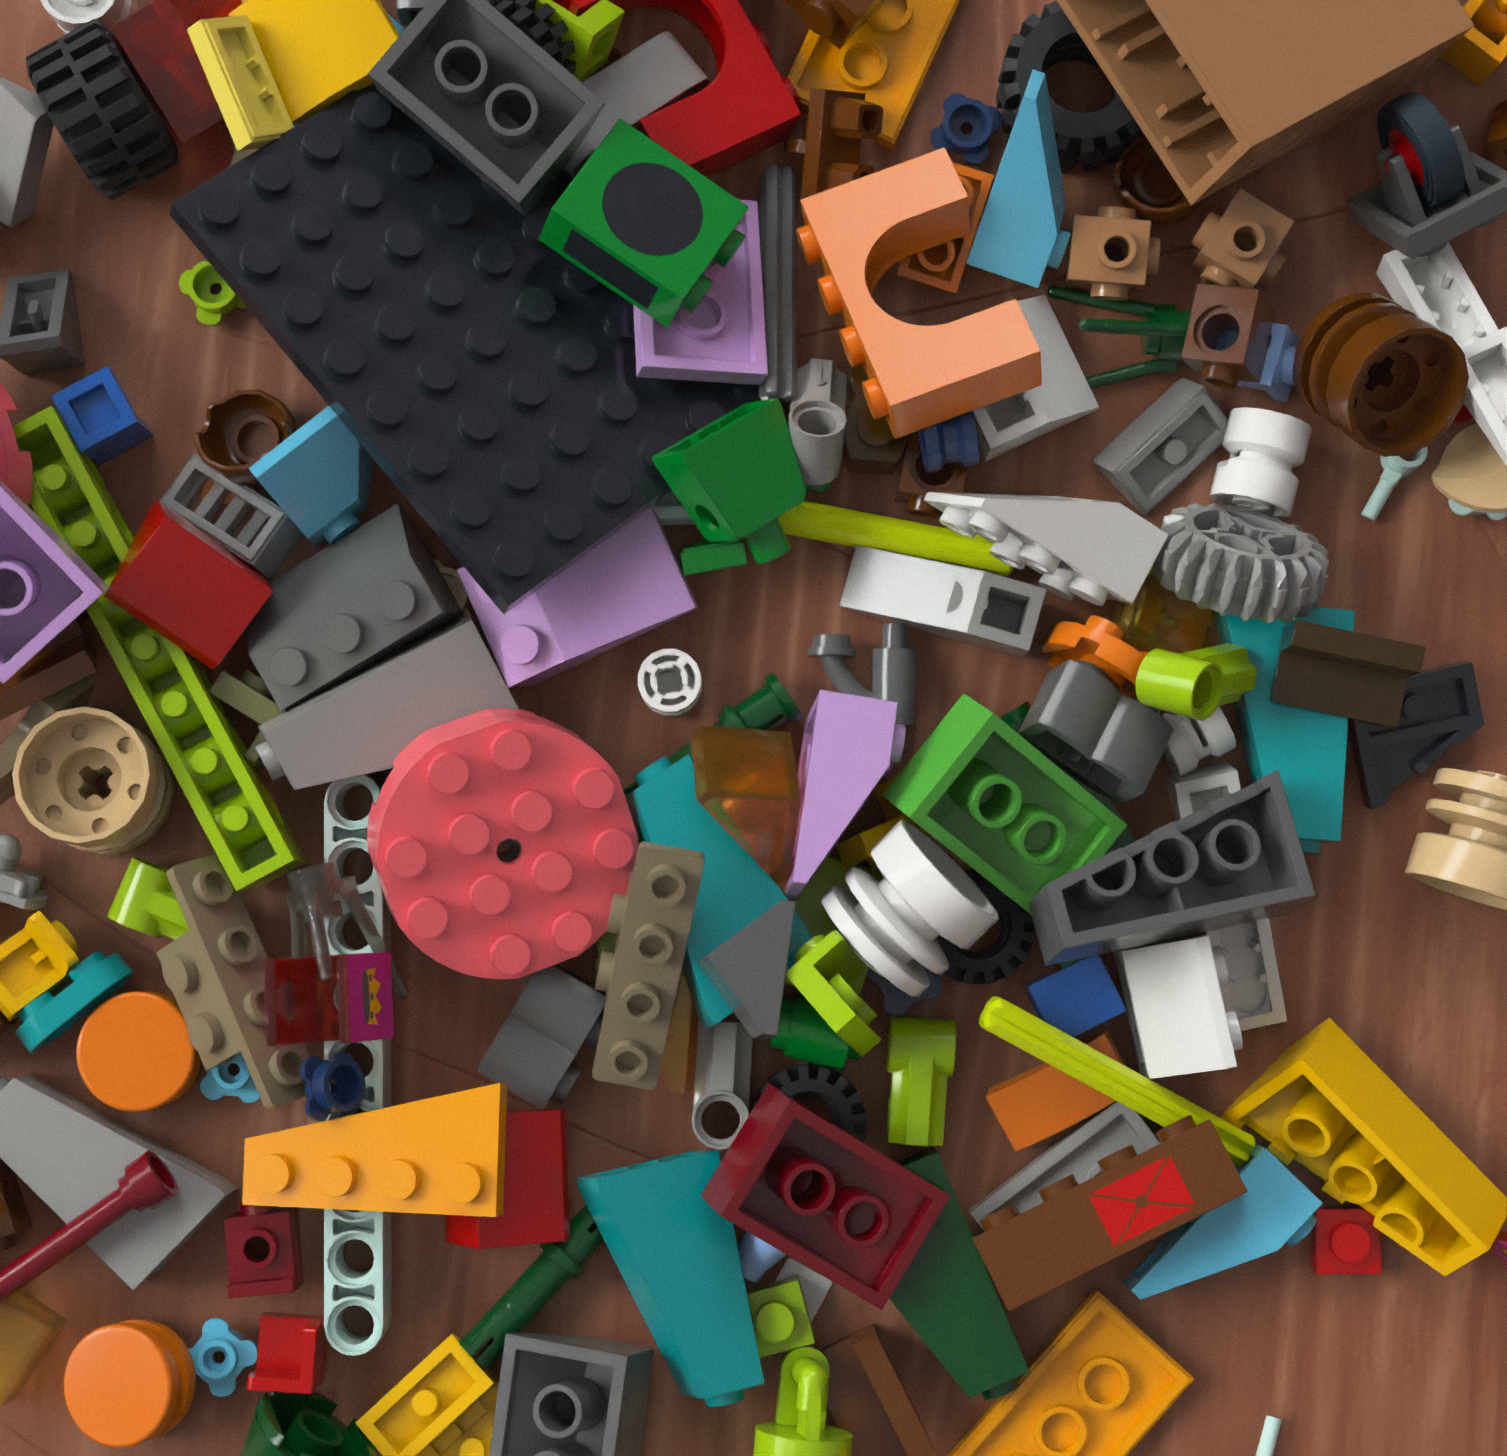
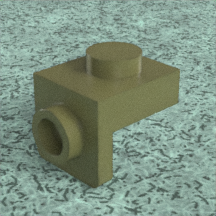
[209,669,287,769]

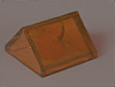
[690,725,801,885]

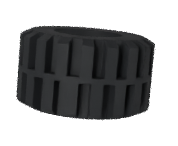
[996,0,1143,174]
[26,19,179,200]

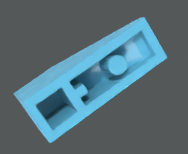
[966,69,1071,288]
[1122,1144,1323,1300]

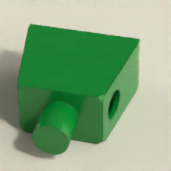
[651,398,806,564]

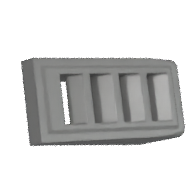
[160,453,303,579]

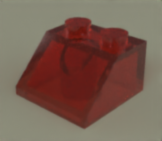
[110,0,243,148]

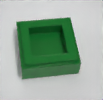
[679,538,748,575]

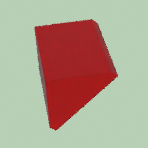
[104,500,274,669]
[445,1109,570,1249]

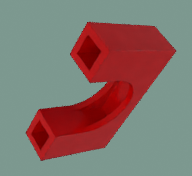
[552,0,801,177]

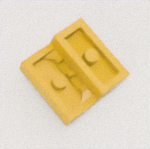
[229,0,400,125]
[355,1333,500,1456]

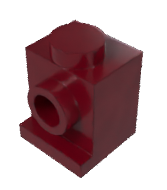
[224,1201,304,1299]

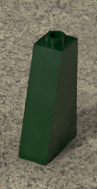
[889,1147,1029,1400]

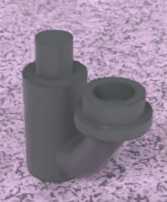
[808,623,917,727]

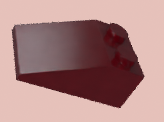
[700,1083,950,1310]

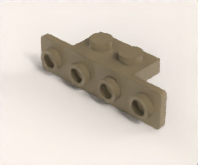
[592,841,705,1090]
[156,854,310,1110]

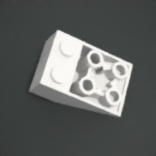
[924,492,1168,606]

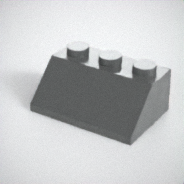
[368,0,605,216]
[245,503,464,711]
[489,1332,655,1456]

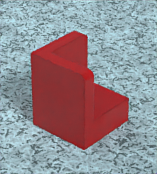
[247,1312,327,1394]

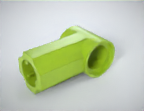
[1135,643,1258,721]
[107,857,190,940]
[887,1015,956,1147]

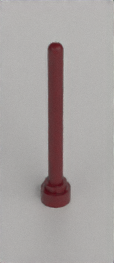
[0,1151,179,1303]

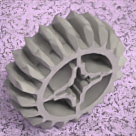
[1152,503,1329,624]

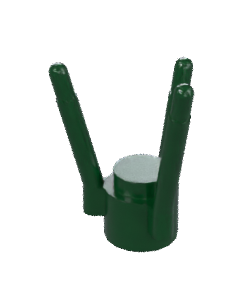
[1047,286,1192,389]

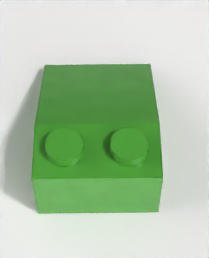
[882,693,1127,914]

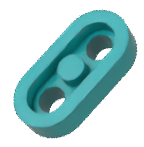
[15,951,134,1054]

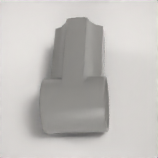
[787,358,847,485]
[691,1021,753,1150]

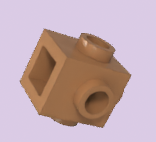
[1190,188,1294,289]
[1064,206,1160,301]

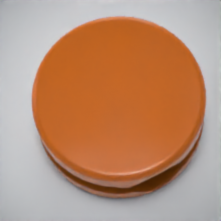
[76,991,203,1112]
[64,1318,196,1448]

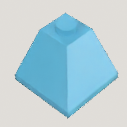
[248,406,373,548]

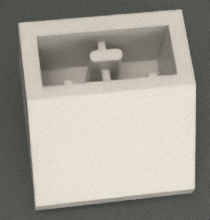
[973,295,1099,462]
[1113,935,1243,1079]

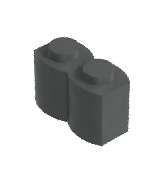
[1018,659,1174,804]
[476,964,606,1111]

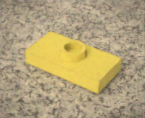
[187,15,294,151]

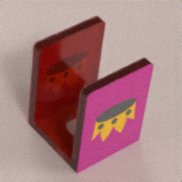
[263,952,394,1047]

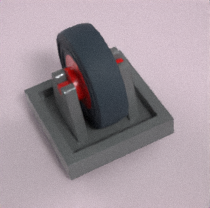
[1346,92,1507,260]

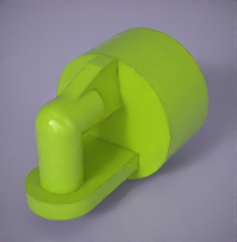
[753,1345,853,1456]

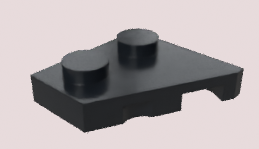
[1348,660,1484,809]

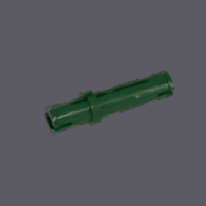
[458,1204,604,1370]

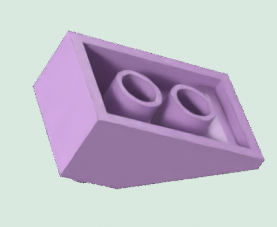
[0,480,109,684]
[457,505,698,688]
[781,689,906,903]

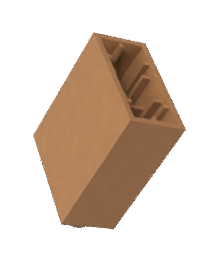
[1057,0,1475,205]

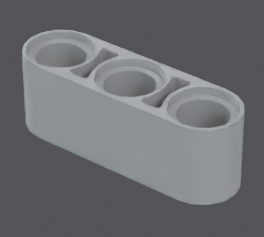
[564,31,711,179]

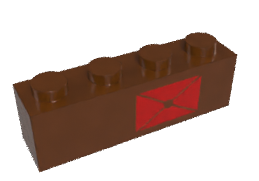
[972,1115,1248,1311]

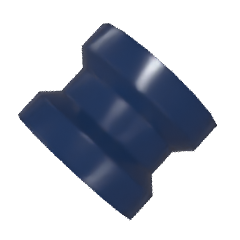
[918,411,979,473]

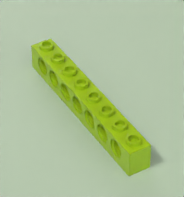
[12,405,307,892]

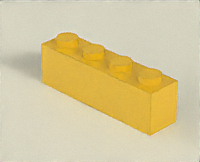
[1220,1017,1507,1276]

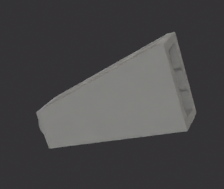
[255,616,519,790]
[0,1074,238,1290]

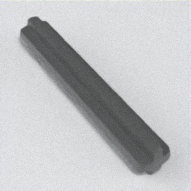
[759,164,797,405]

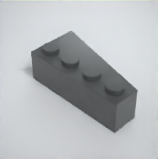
[1028,770,1315,966]

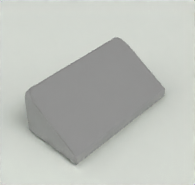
[0,77,54,228]
[1093,378,1228,516]

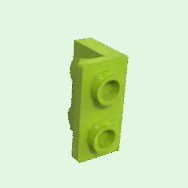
[785,930,882,1057]

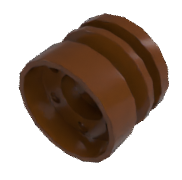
[1292,292,1469,457]

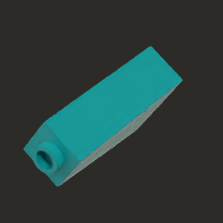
[1214,607,1355,854]
[627,755,813,1029]
[577,1150,764,1407]

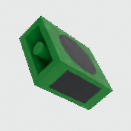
[538,118,749,328]

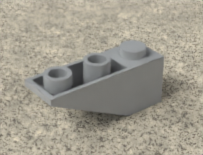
[839,545,1046,658]

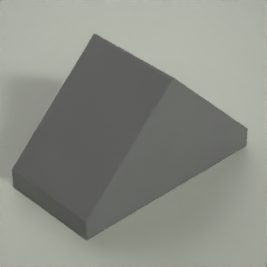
[0,269,85,375]
[697,900,795,1040]

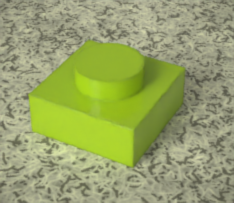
[746,1276,816,1358]

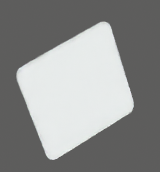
[775,1258,832,1322]

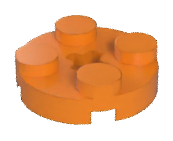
[1042,615,1149,697]

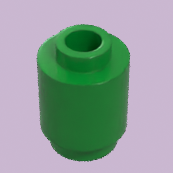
[769,994,860,1070]

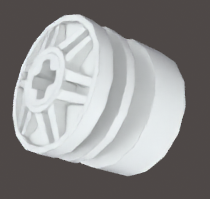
[822,819,999,997]

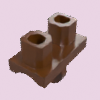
[784,88,883,205]

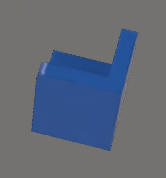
[51,366,153,466]
[1022,955,1127,1037]

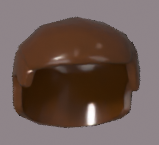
[1114,134,1203,226]
[193,390,297,484]

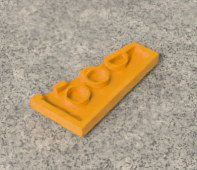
[242,1081,508,1217]

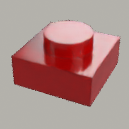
[1311,1206,1381,1274]

